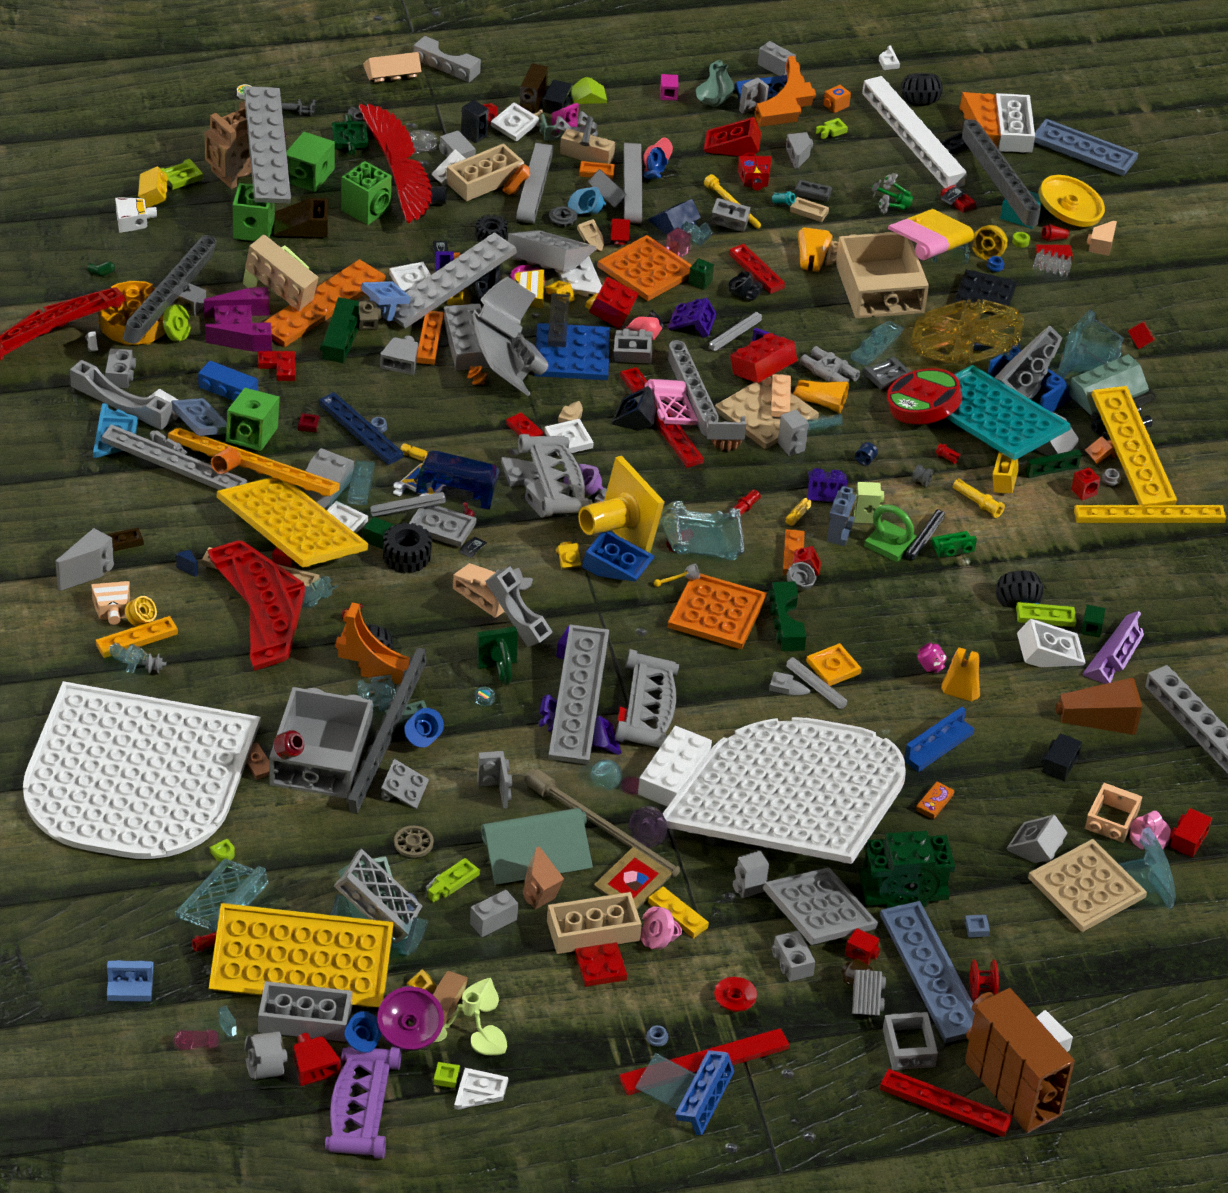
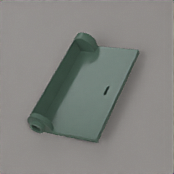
[481,808,593,885]

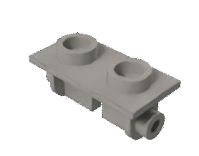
[149,430,187,454]

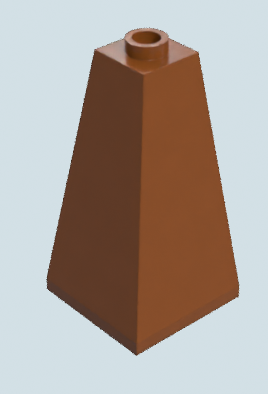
[1056,678,1142,735]

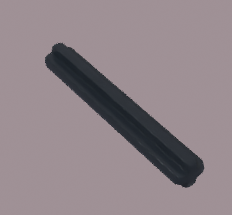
[905,509,945,561]

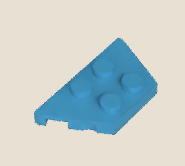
[93,403,138,458]

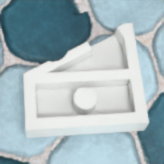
[454,1068,508,1110]

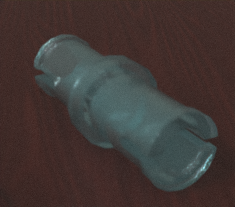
[807,414,843,431]

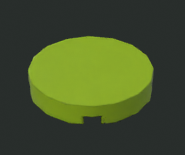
[163,305,191,342]

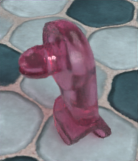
[173,1029,219,1050]

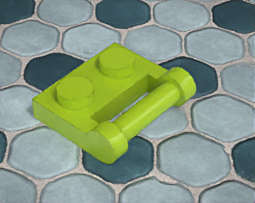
[160,159,203,190]

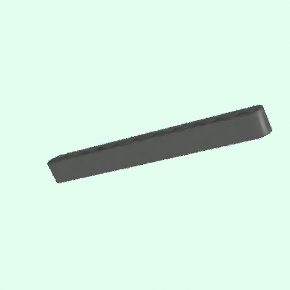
[962,120,1040,226]
[123,235,217,344]

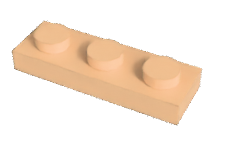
[771,374,791,417]

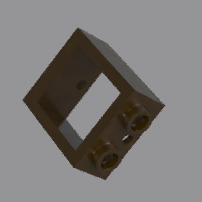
[520,63,548,114]

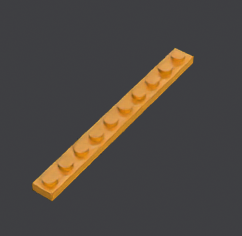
[168,427,340,496]

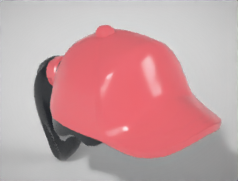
[625,310,664,340]

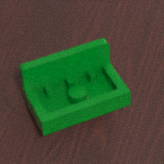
[931,531,977,558]

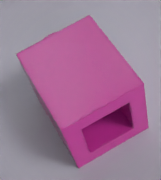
[660,74,679,101]

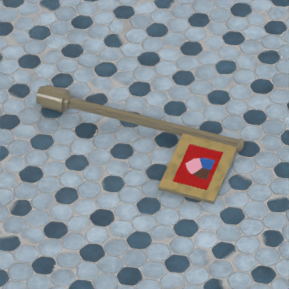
[524,768,680,910]

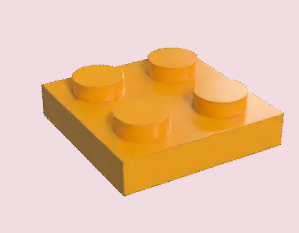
[806,643,862,686]

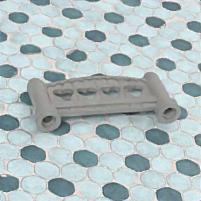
[518,434,592,516]
[615,649,679,748]

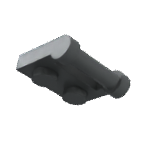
[862,356,910,390]

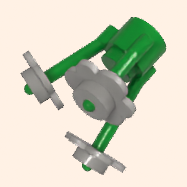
[871,173,913,214]

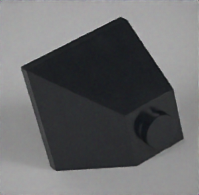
[611,386,657,431]

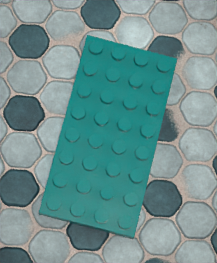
[945,365,1071,460]

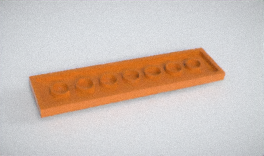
[263,259,386,347]

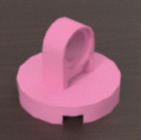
[1130,811,1171,851]
[640,906,682,950]

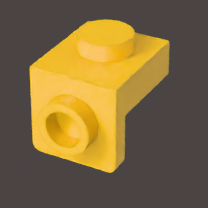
[556,541,581,570]

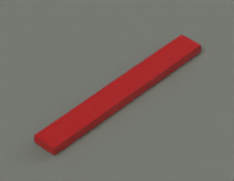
[620,367,704,468]
[619,1028,790,1096]

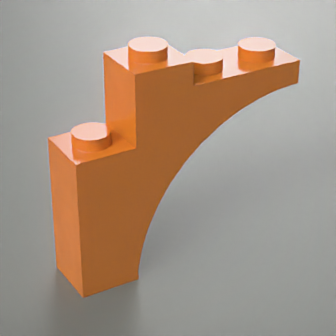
[754,56,816,127]
[335,603,410,685]

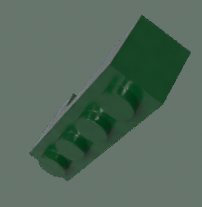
[768,581,806,651]

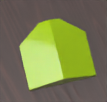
[572,77,607,104]

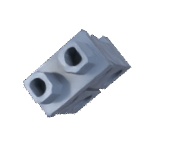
[827,486,857,546]

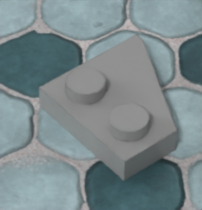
[501,457,539,487]

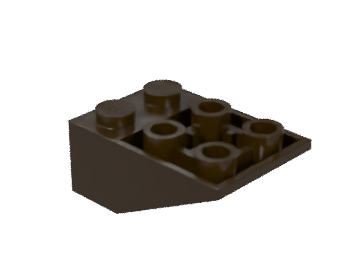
[274,198,328,238]

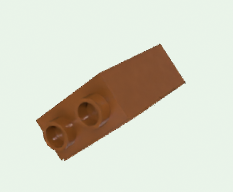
[965,988,1075,1133]

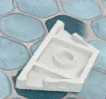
[557,256,602,297]

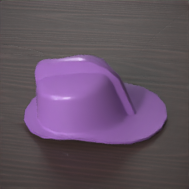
[564,464,603,495]

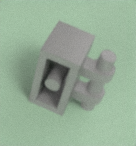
[614,329,653,363]

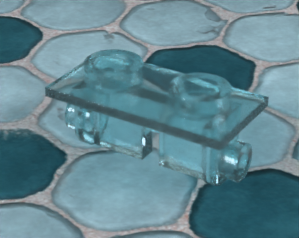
[302,576,338,608]

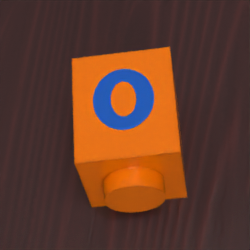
[823,85,851,113]

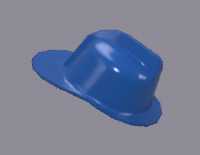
[404,708,444,748]
[344,1011,382,1053]

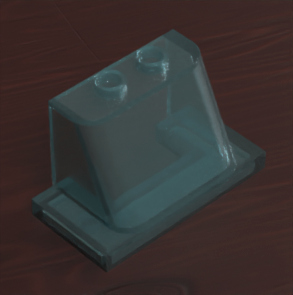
[1057,309,1124,378]

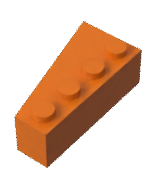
[959,92,1001,148]

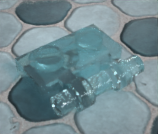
[357,675,396,712]

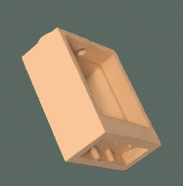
[1085,783,1142,843]

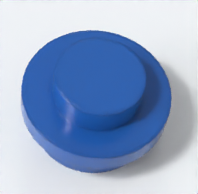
[987,256,1004,272]

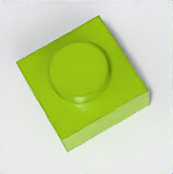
[434,1062,460,1088]

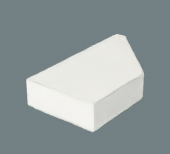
[879,46,900,70]
[85,332,98,352]

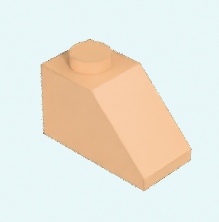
[1087,221,1117,256]

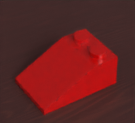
[703,117,762,156]

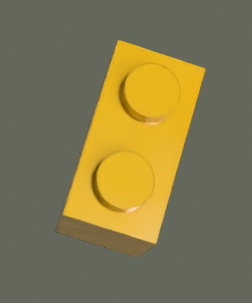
[138,166,168,208]
[993,452,1019,494]

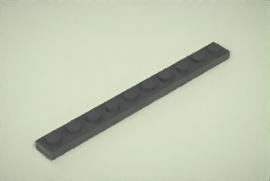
[346,648,426,814]

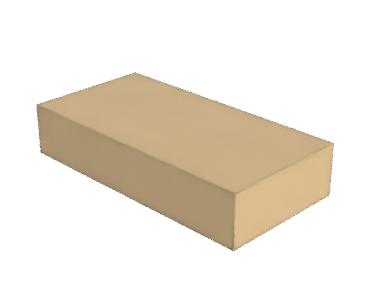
[790,197,829,222]

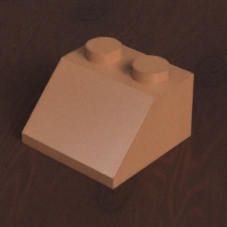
[523,846,564,910]

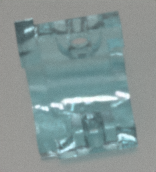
[110,643,149,673]

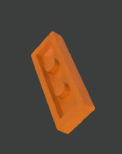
[783,529,805,575]

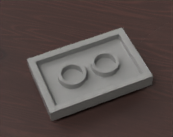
[409,505,476,548]

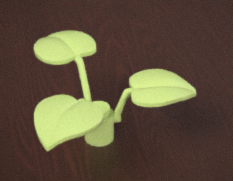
[408,978,507,1055]

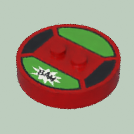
[887,368,962,424]

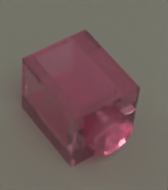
[666,227,691,257]

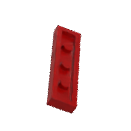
[729,244,785,294]

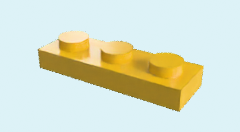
[648,887,709,939]

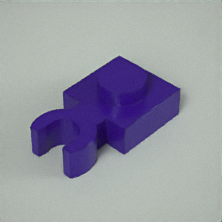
[539,694,557,732]

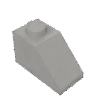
[786,132,813,169]

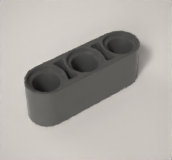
[588,169,627,207]

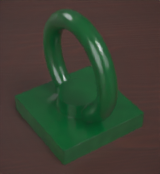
[477,626,518,686]

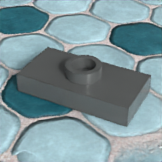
[794,180,832,202]

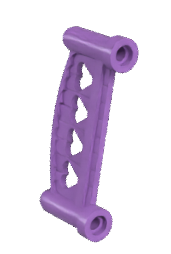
[325,1047,401,1159]

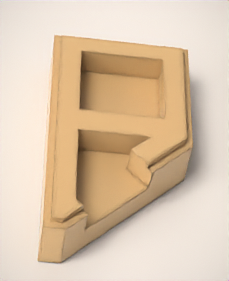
[825,241,838,266]

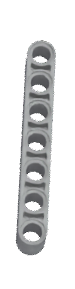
[516,143,553,224]
[623,143,642,224]
[668,340,719,436]

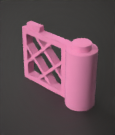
[645,379,698,425]

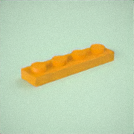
[96,616,178,658]

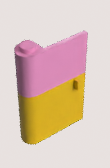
[888,209,974,260]

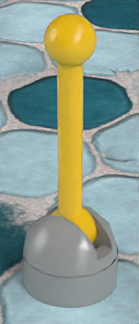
[653,564,700,587]

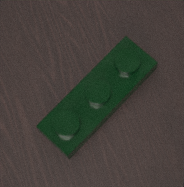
[1025,449,1082,478]

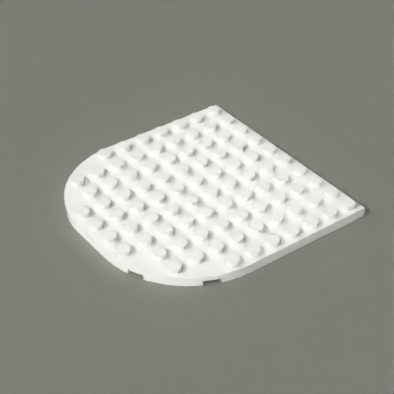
[23,681,261,859]
[658,717,906,864]

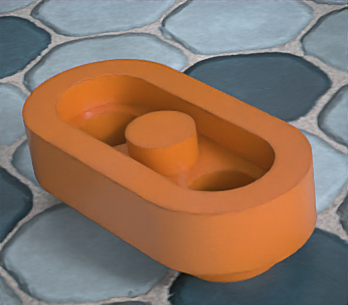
[503,163,530,195]

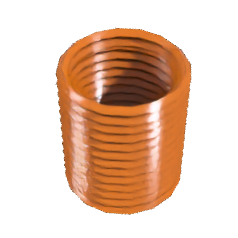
[211,447,241,474]

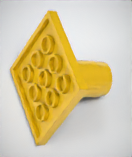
[578,456,664,553]

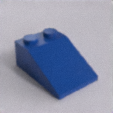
[582,531,654,582]

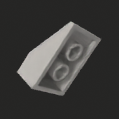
[297,448,354,510]
[56,528,114,591]

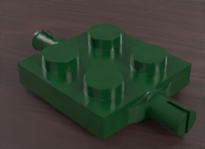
[332,114,368,155]

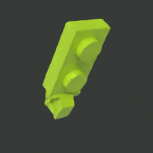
[427,858,480,902]

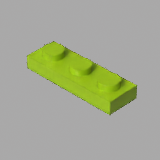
[1016,602,1076,627]

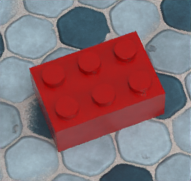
[730,333,797,383]

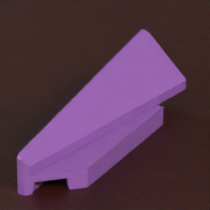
[1083,611,1144,684]

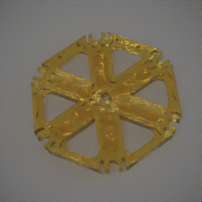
[911,299,1024,364]

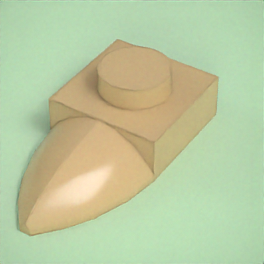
[577,219,604,251]
[558,401,583,423]

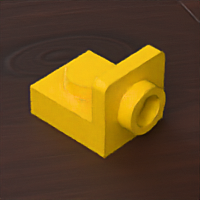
[545,280,575,306]

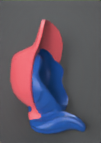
[643,137,673,180]

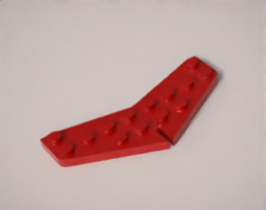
[0,287,126,360]
[207,541,306,671]

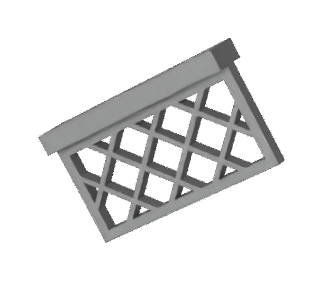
[334,849,422,944]

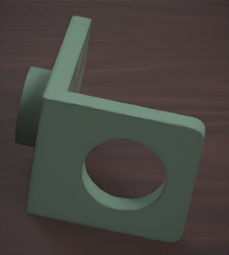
[539,114,564,141]

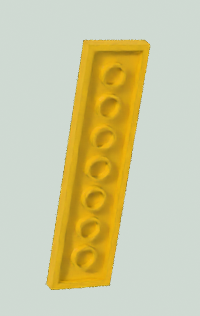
[1091,386,1177,507]

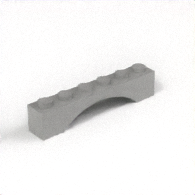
[70,360,173,430]

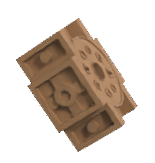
[205,101,252,189]

